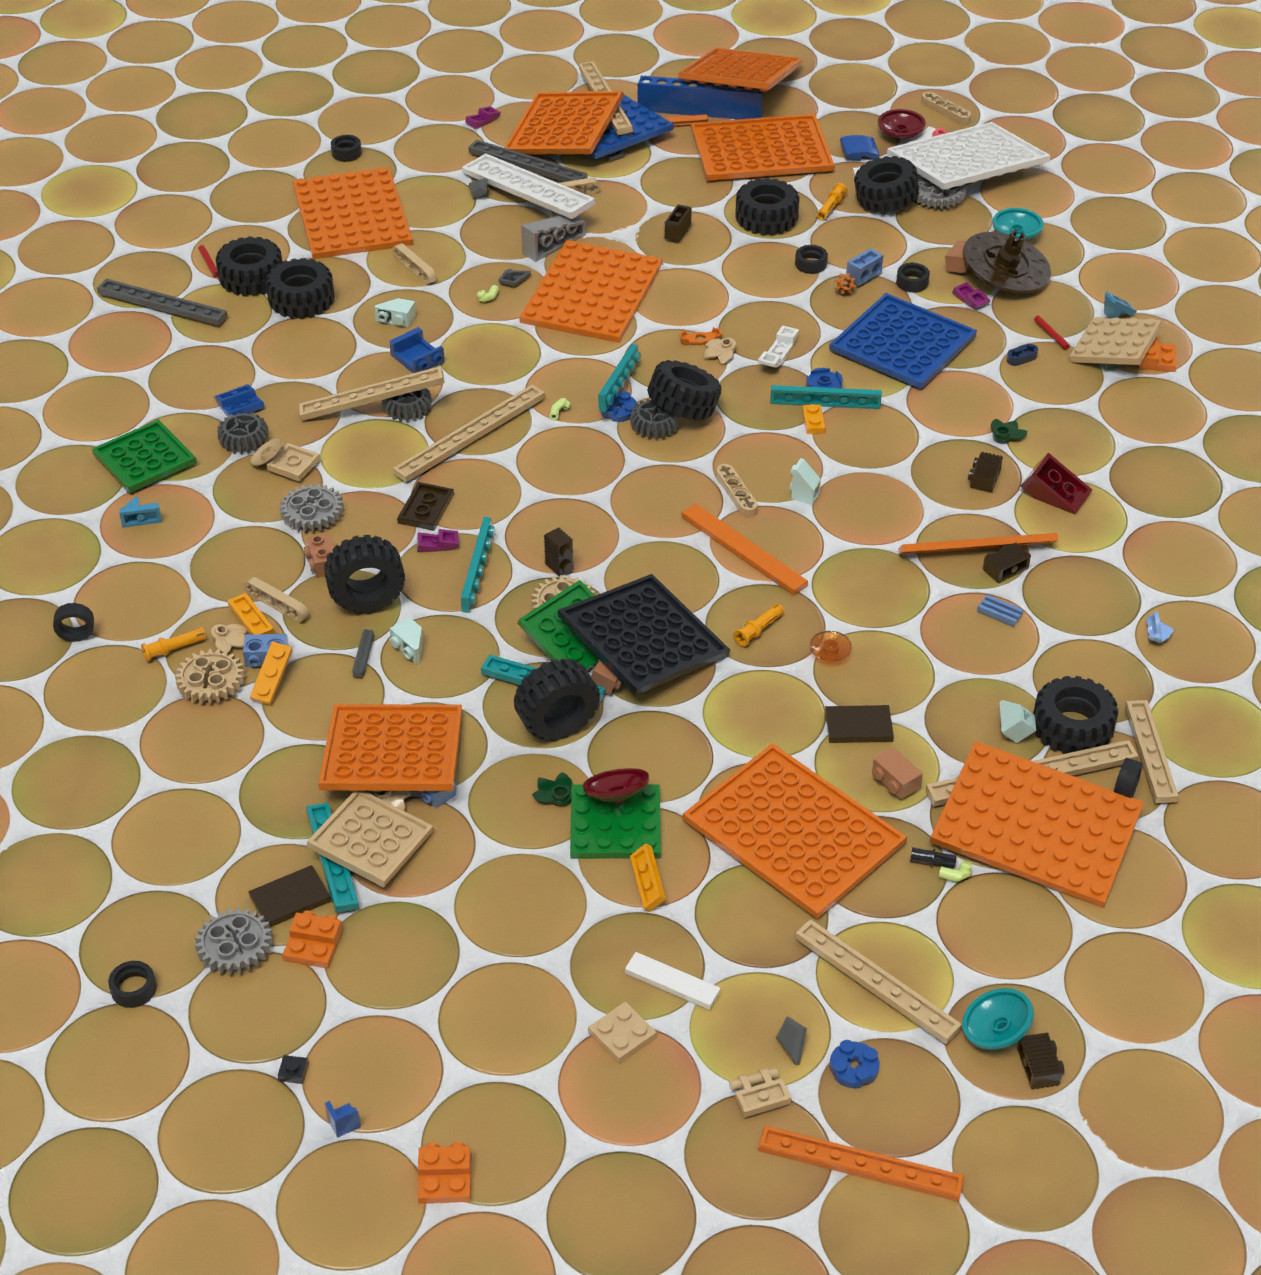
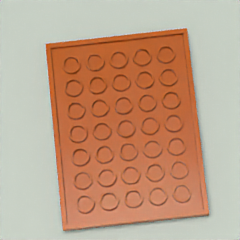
[678,47,803,92]
[691,114,835,181]
[293,167,413,259]
[519,240,663,343]
[930,741,1144,908]
[682,743,907,919]

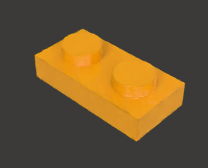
[802,404,825,434]

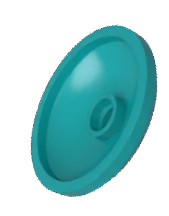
[992,208,1044,240]
[962,988,1034,1050]

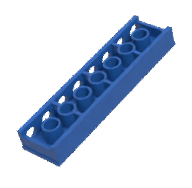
[637,75,763,120]

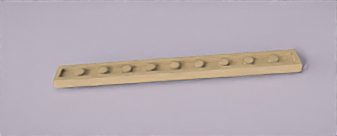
[579,61,633,135]
[393,384,545,482]
[926,740,1138,807]

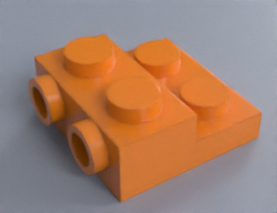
[1139,337,1177,372]
[282,911,343,969]
[418,1142,471,1204]

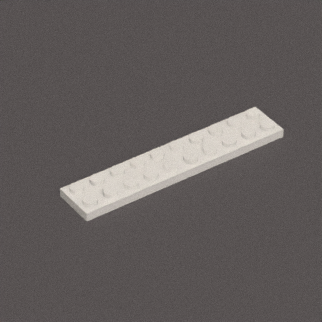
[462,154,596,219]

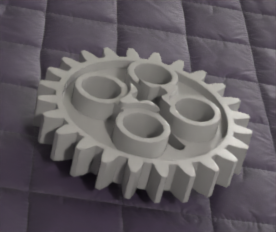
[915,178,966,209]
[279,483,344,532]
[195,907,273,975]

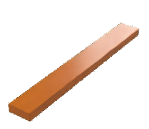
[682,503,808,595]
[898,533,1058,555]
[758,1125,965,1202]

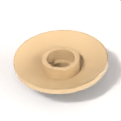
[251,438,283,466]

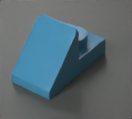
[1104,292,1137,319]
[119,496,162,528]

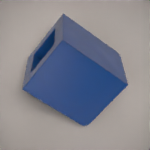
[325,1101,360,1138]

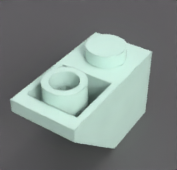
[374,298,416,328]
[790,458,821,505]
[389,617,423,665]
[999,700,1036,743]

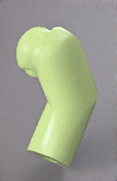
[477,285,499,303]

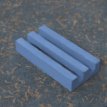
[977,595,1024,627]

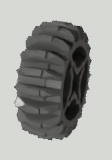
[382,388,432,421]
[630,399,680,439]
[217,412,269,454]

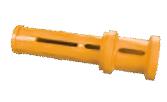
[817,183,848,221]
[733,603,784,647]
[141,627,206,662]

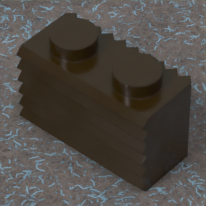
[664,204,692,242]
[968,451,1003,492]
[544,528,574,576]
[983,542,1031,583]
[1017,1032,1065,1090]

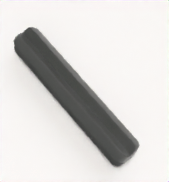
[352,629,374,678]

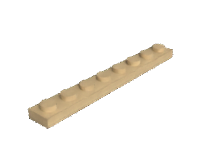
[299,366,444,421]
[795,919,962,1044]

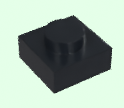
[277,1055,309,1084]

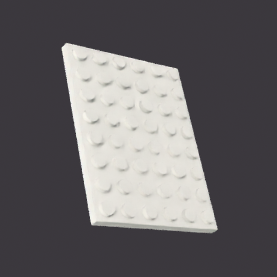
[887,122,1051,190]

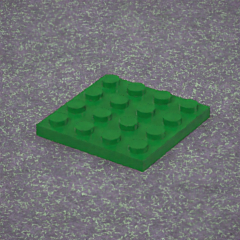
[92,419,197,494]
[517,580,600,671]
[570,784,661,859]

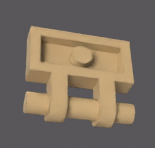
[729,1068,791,1118]

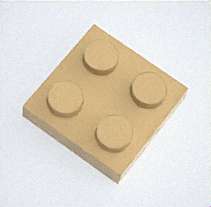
[267,443,320,482]
[588,1001,657,1064]

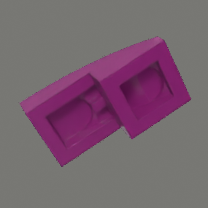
[465,106,501,128]
[952,282,990,309]
[417,529,459,552]

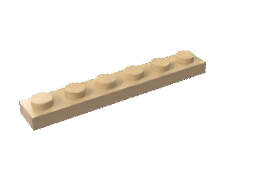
[1125,700,1179,803]

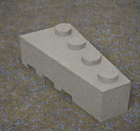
[521,215,586,262]

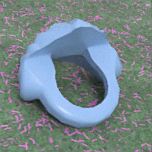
[1146,612,1173,643]

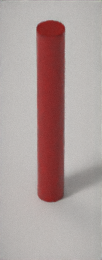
[198,245,218,278]
[1034,315,1070,350]

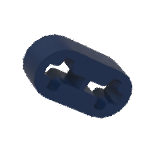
[1006,344,1038,366]

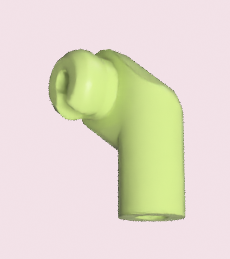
[549,398,570,420]
[939,861,972,882]

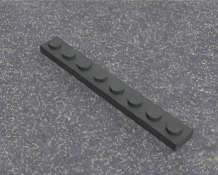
[468,139,588,187]
[97,279,228,326]

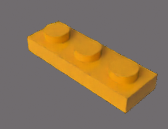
[228,593,275,635]
[250,641,293,706]
[630,843,666,912]

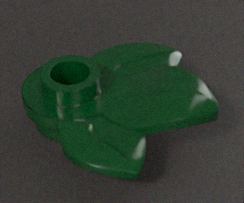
[991,419,1028,442]
[532,772,572,805]

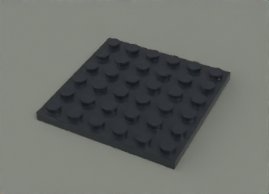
[557,574,730,695]

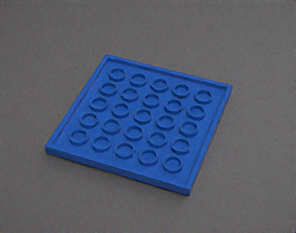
[588,95,674,159]
[829,293,977,389]

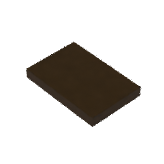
[397,482,454,531]
[825,705,894,743]
[248,865,331,927]

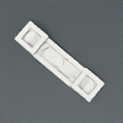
[758,325,799,368]

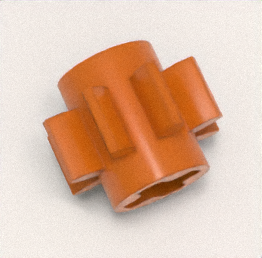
[834,273,856,295]

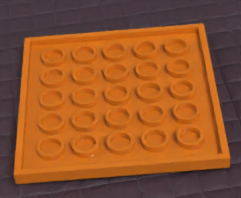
[504,91,624,155]
[318,704,462,792]

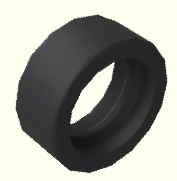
[331,135,362,161]
[795,245,828,274]
[896,262,930,292]
[53,603,94,642]
[1114,758,1143,798]
[108,961,157,1008]

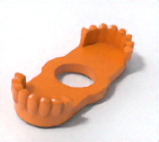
[679,328,722,345]

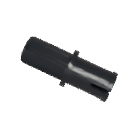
[910,847,957,868]

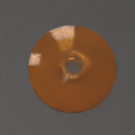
[810,631,852,662]

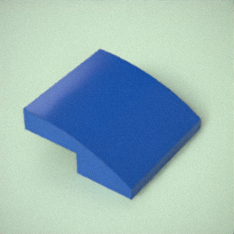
[840,135,880,161]
[214,384,265,418]

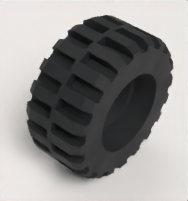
[854,156,919,213]
[735,178,800,235]
[215,236,283,296]
[266,258,334,319]
[647,360,722,420]
[324,535,405,613]
[514,659,600,741]
[1033,676,1118,754]

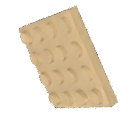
[1069,317,1162,365]
[307,791,433,888]

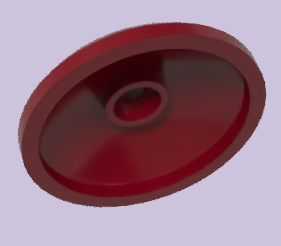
[878,109,926,139]
[583,768,650,804]

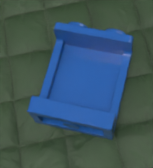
[389,327,445,373]

